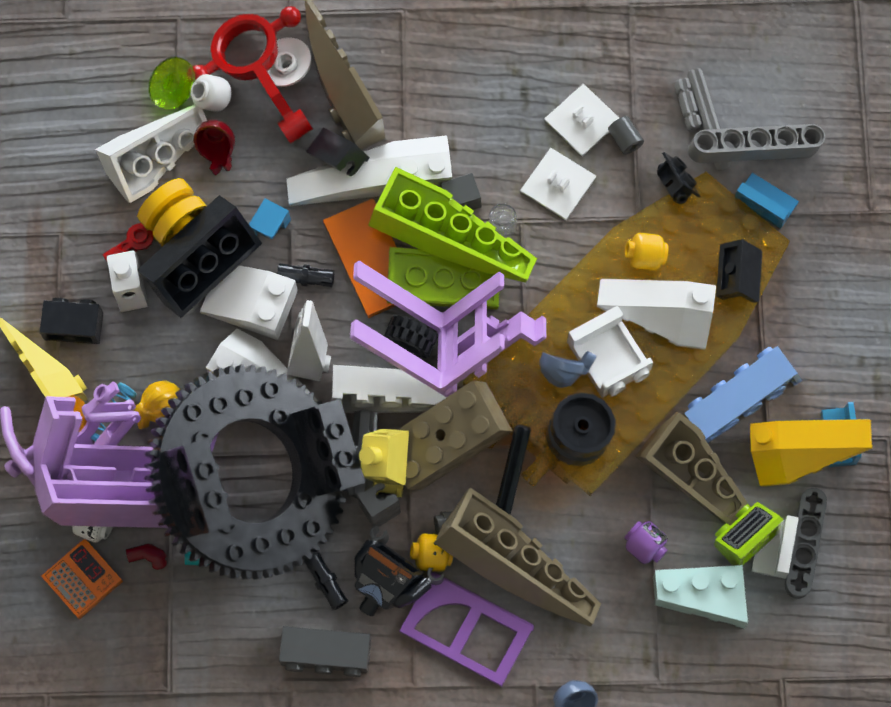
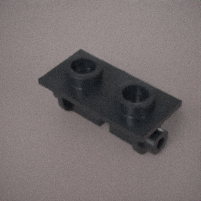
[657,152,701,204]

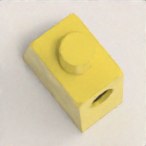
[359,429,409,485]

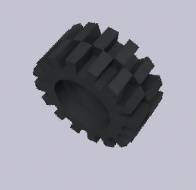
[384,315,438,359]

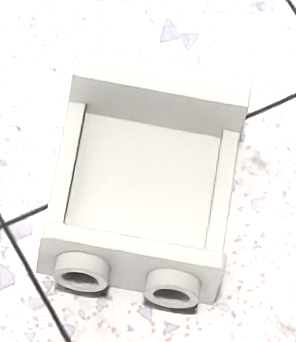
[567,306,653,398]

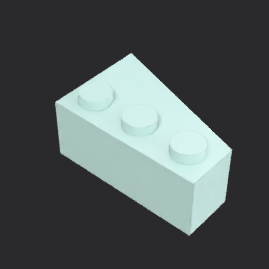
[653,565,748,629]

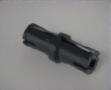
[277,263,335,288]
[304,552,348,610]

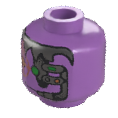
[624,521,668,564]

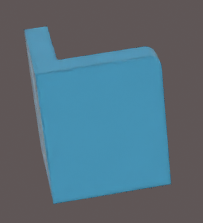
[249,198,291,239]

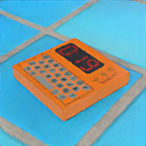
[41,539,123,620]

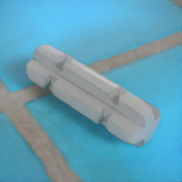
[675,78,701,131]

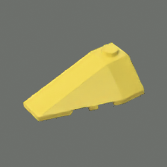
[0,318,88,401]

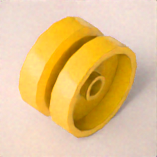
[137,178,207,247]

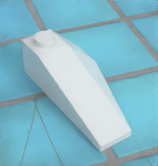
[95,105,207,203]
[597,279,716,350]
[206,329,318,402]

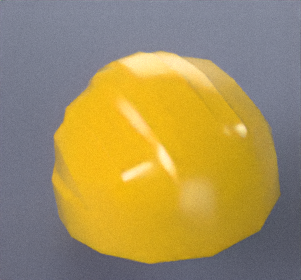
[134,381,180,429]

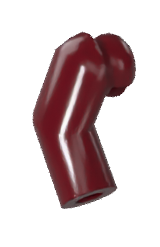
[126,544,167,570]

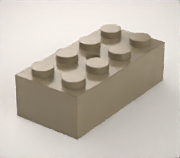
[398,380,513,490]

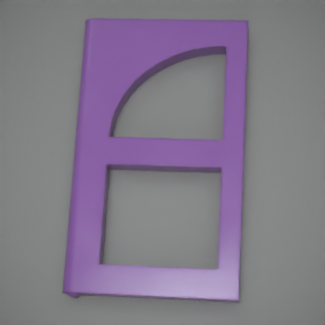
[400,572,534,687]

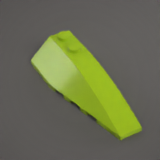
[368,167,537,283]

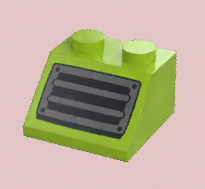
[714,502,784,566]

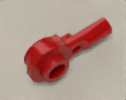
[102,223,154,263]

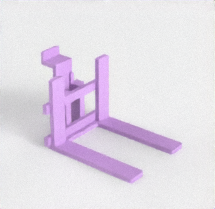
[350,261,546,397]

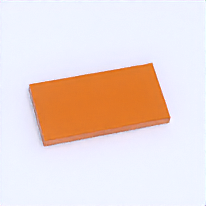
[323,198,396,318]

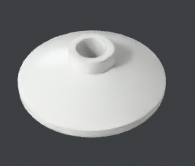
[261,38,312,87]

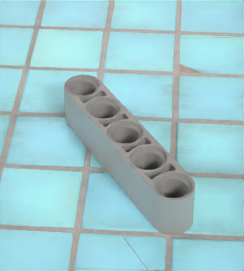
[688,124,825,163]

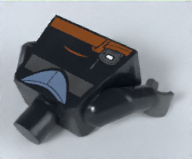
[354,526,445,616]

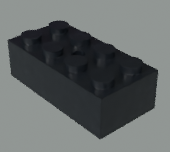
[137,195,262,318]

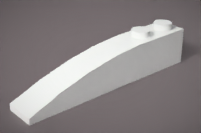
[287,136,452,206]

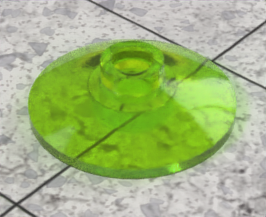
[148,57,195,110]

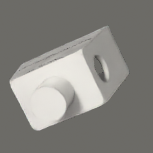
[107,251,148,312]

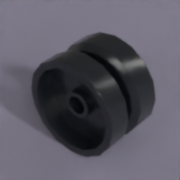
[546,393,616,466]

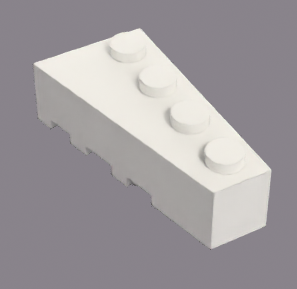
[332,365,447,413]

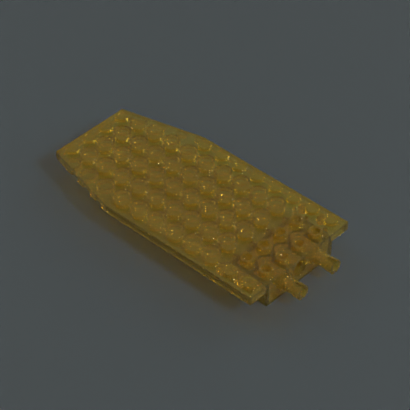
[463,171,790,496]

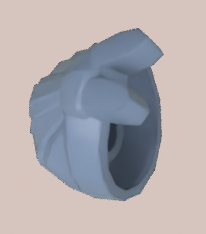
[539,351,597,388]
[553,680,598,707]

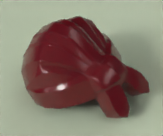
[193,120,235,176]

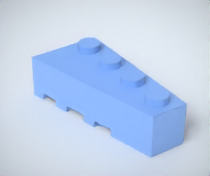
[685,346,802,443]

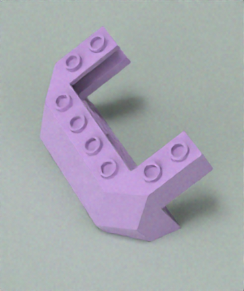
[33,396,219,528]

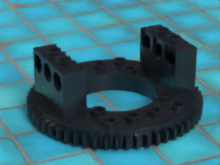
[144,365,366,580]

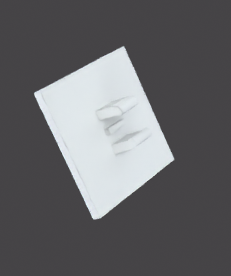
[544,84,619,157]
[520,148,596,220]

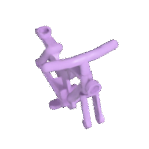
[0,382,141,487]

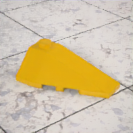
[750,419,872,487]

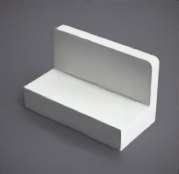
[752,515,799,579]

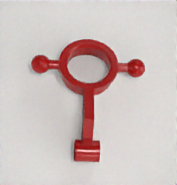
[188,6,313,144]

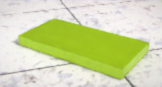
[387,247,499,310]

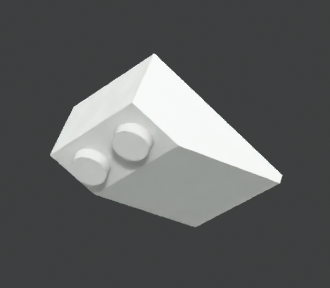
[200,266,298,340]

